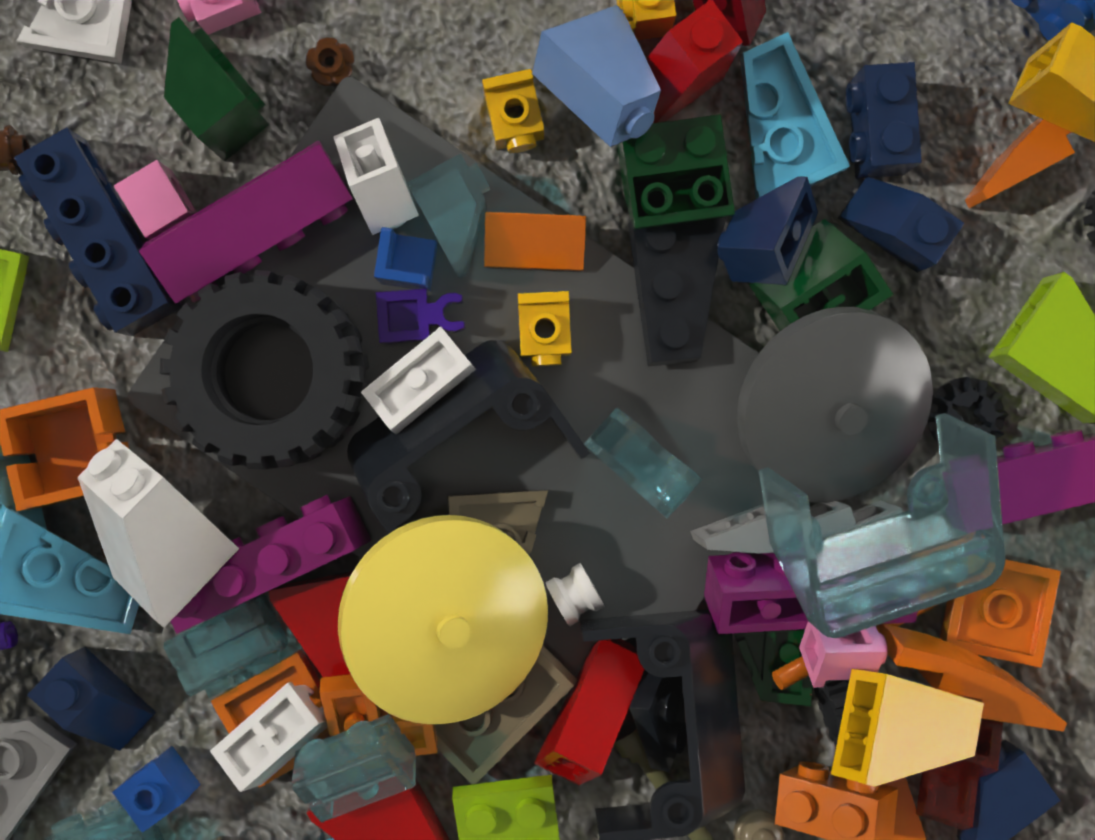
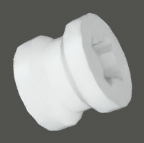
[545,563,605,626]

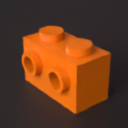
[775,761,898,840]

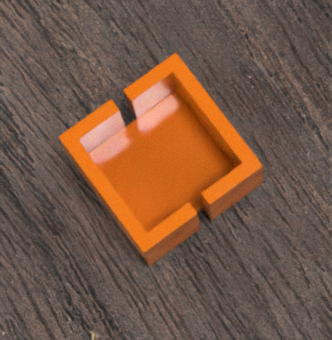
[0,387,129,512]

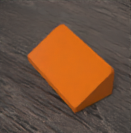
[484,212,586,271]

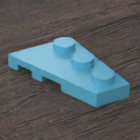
[740,32,850,199]
[0,504,139,634]

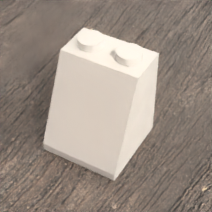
[78,439,239,628]

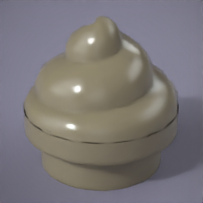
[733,809,784,840]

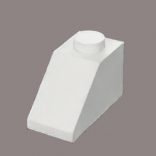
[333,118,419,235]

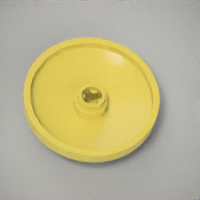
[338,515,548,724]

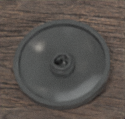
[737,307,933,502]

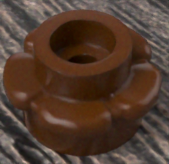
[306,37,355,86]
[0,125,30,175]

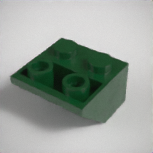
[164,17,269,161]
[617,114,735,230]
[747,219,894,331]

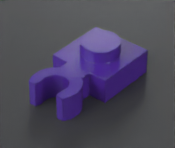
[376,289,466,344]

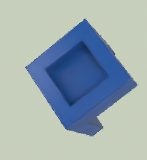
[374,227,438,292]

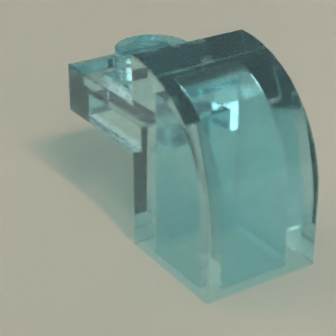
[584,407,702,519]

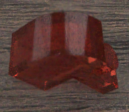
[916,718,1003,830]

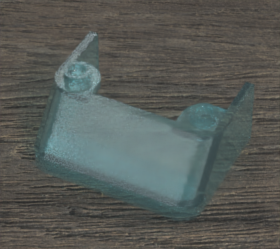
[759,413,1005,638]

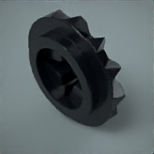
[927,377,1009,455]

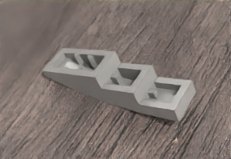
[690,497,908,554]

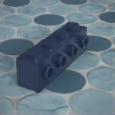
[14,127,182,336]

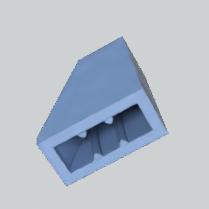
[532,5,661,147]

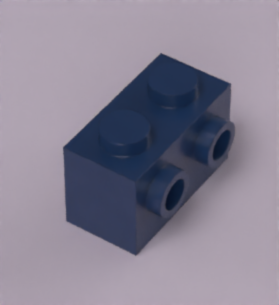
[845,62,922,179]

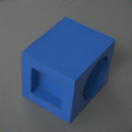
[112,746,201,833]

